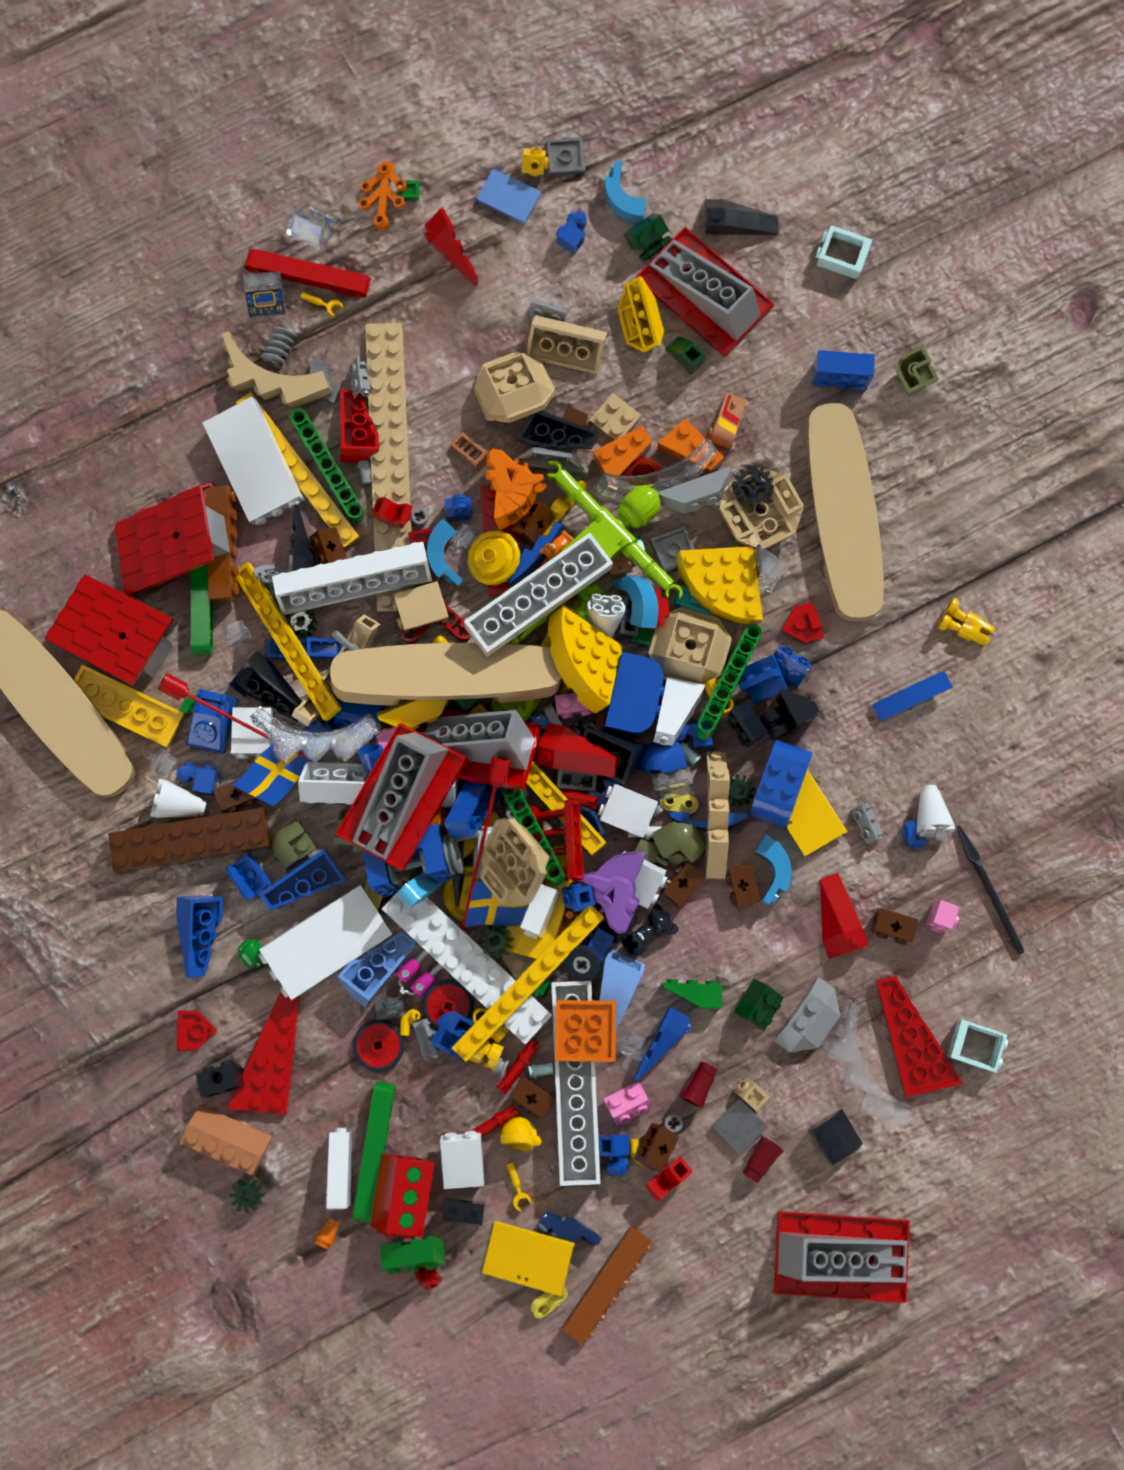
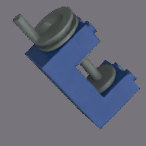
[363,824,479,896]

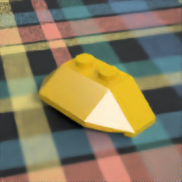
[617,276,664,353]
[377,700,447,729]

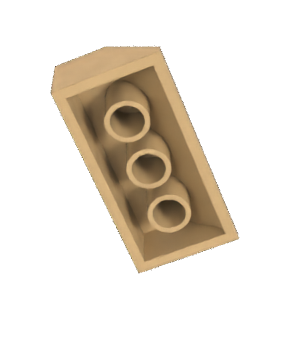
[526,315,607,375]

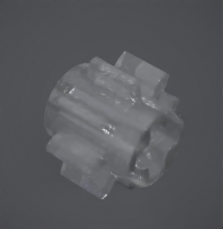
[551,959,570,982]

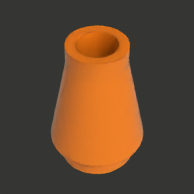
[314,1217,339,1250]

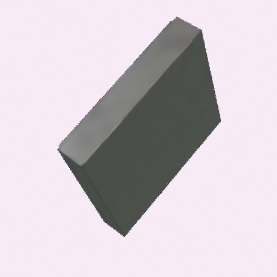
[546,137,585,177]
[650,526,695,573]
[712,1098,768,1155]

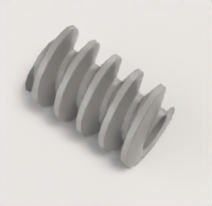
[261,327,297,370]

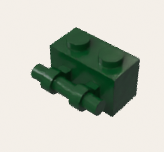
[624,213,672,262]
[734,979,784,1031]

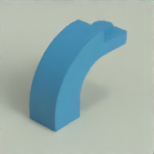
[604,160,646,223]
[426,519,463,586]
[612,575,658,628]
[754,835,792,906]

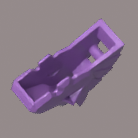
[581,851,648,934]

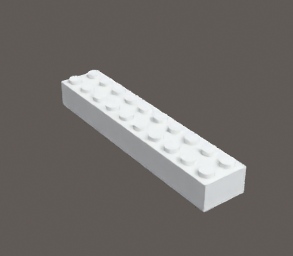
[382,880,552,1044]
[551,981,600,1186]

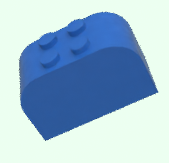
[603,651,665,739]
[750,740,813,829]

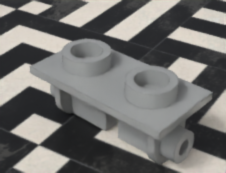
[529,298,568,322]
[349,357,371,398]
[852,803,883,845]
[412,1019,443,1061]

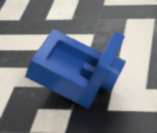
[901,821,928,849]

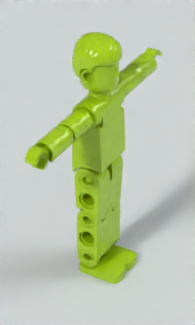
[506,460,683,645]

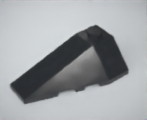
[705,199,778,235]
[517,411,600,449]
[288,505,317,572]
[229,651,303,722]

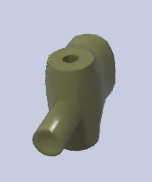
[634,839,670,868]

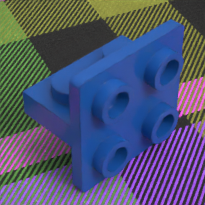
[738,655,787,704]

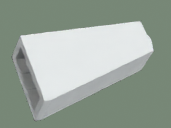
[653,677,705,746]
[326,1128,351,1209]

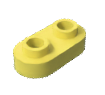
[660,791,698,815]
[531,1287,568,1318]

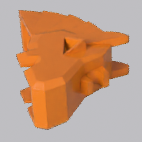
[486,449,548,530]

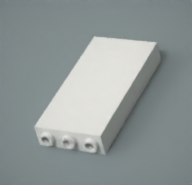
[203,397,304,526]
[258,884,392,1000]

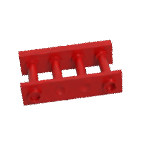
[529,799,584,885]

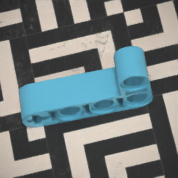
[397,872,445,908]

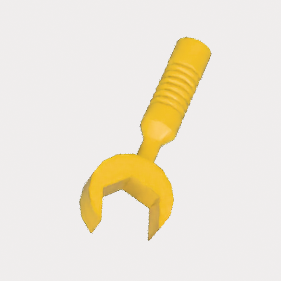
[300,291,344,318]
[506,1162,531,1211]

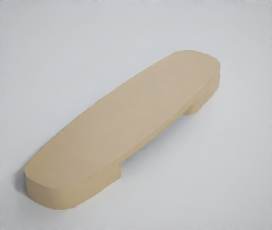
[806,403,884,622]
[0,610,136,798]
[330,643,561,706]

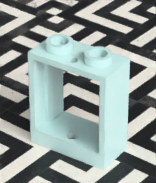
[815,225,872,280]
[947,1019,1008,1073]

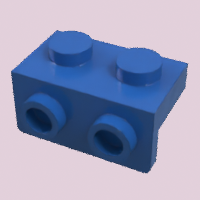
[774,645,812,688]
[225,853,272,900]
[579,928,614,966]

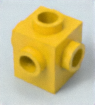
[522,147,549,176]

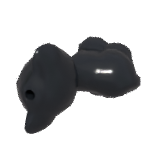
[621,904,679,957]

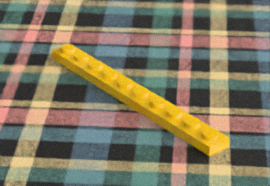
[235,392,360,549]
[236,562,341,721]
[470,703,607,857]
[452,906,604,1062]

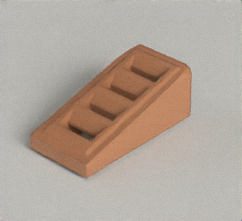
[450,432,487,471]

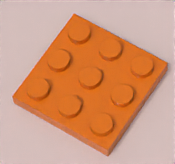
[555,1000,616,1062]

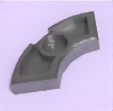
[310,358,341,405]

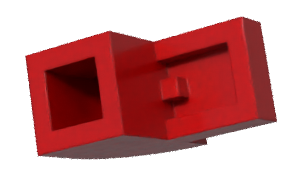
[370,498,413,528]
[645,1156,693,1202]

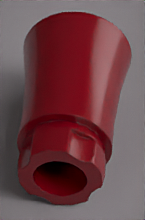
[679,1061,718,1109]
[742,1135,784,1183]

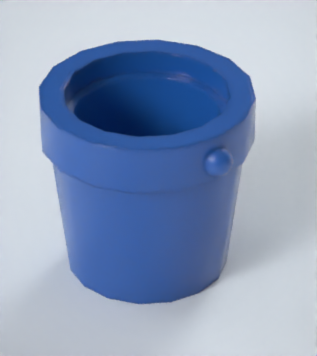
[357,744,383,774]

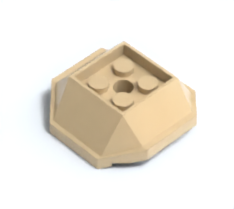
[473,351,556,423]
[719,468,804,552]
[648,607,732,684]
[480,818,549,905]

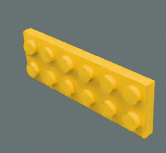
[74,665,186,748]

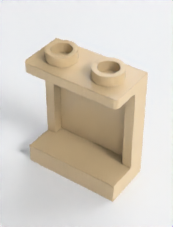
[391,581,449,634]

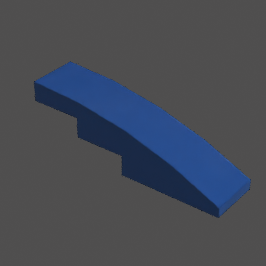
[508,521,565,587]
[265,637,343,660]
[872,670,953,721]

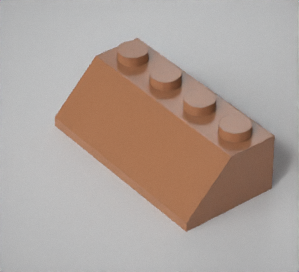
[180,1105,273,1176]

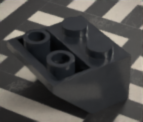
[726,701,769,748]

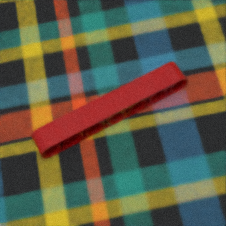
[244,249,371,298]

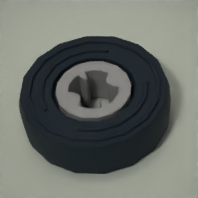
[565,945,601,981]

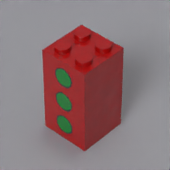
[370,1153,434,1239]

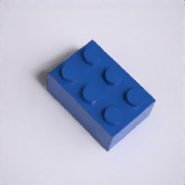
[812,350,875,391]

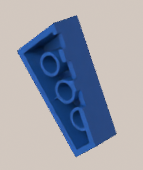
[445,780,503,837]
[259,849,347,910]

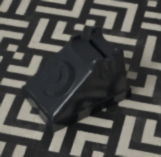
[583,725,646,785]

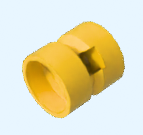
[469,1040,504,1070]

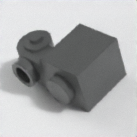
[375,997,405,1020]

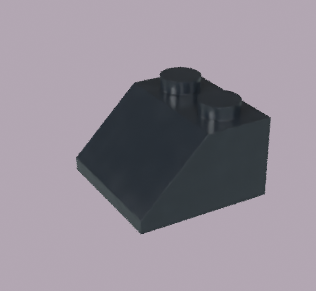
[775,689,819,732]
[808,1109,863,1166]

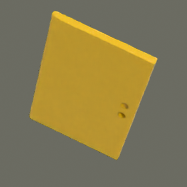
[787,769,847,857]
[501,877,571,959]
[482,1221,575,1296]

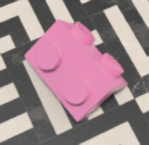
[604,1081,652,1126]

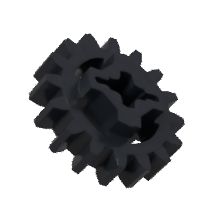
[733,464,774,507]

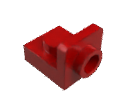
[414,1267,443,1290]

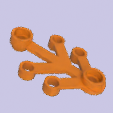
[359,161,407,231]

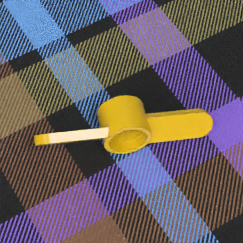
[542,481,587,537]

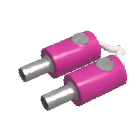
[396,949,443,997]

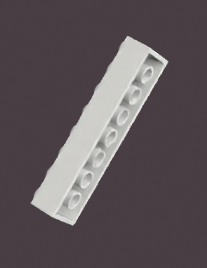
[464,533,613,657]
[272,542,432,615]
[298,762,460,808]

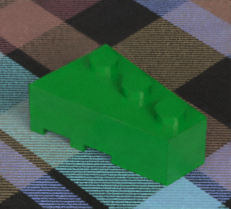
[380,1236,445,1275]

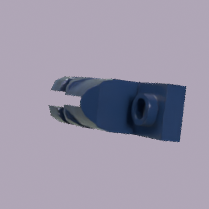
[537,1210,602,1246]

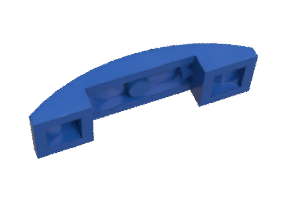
[669,812,748,830]

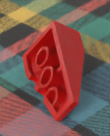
[423,208,478,286]
[340,389,379,463]
[536,723,617,777]
[819,873,869,959]

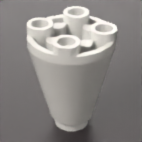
[587,594,625,638]
[150,779,206,818]
[916,785,955,840]

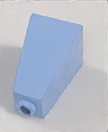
[599,949,645,1030]

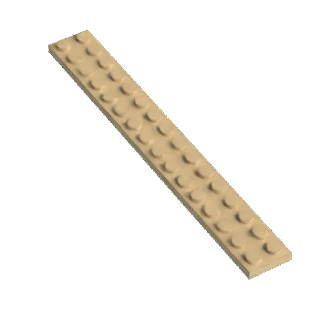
[365,322,415,613]

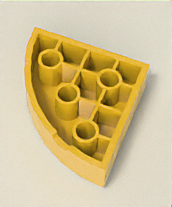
[675,546,763,625]
[548,606,623,714]

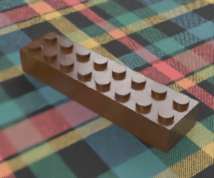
[108,808,272,874]

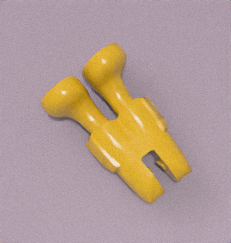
[937,598,995,646]

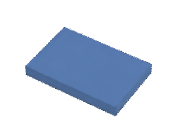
[476,169,541,225]

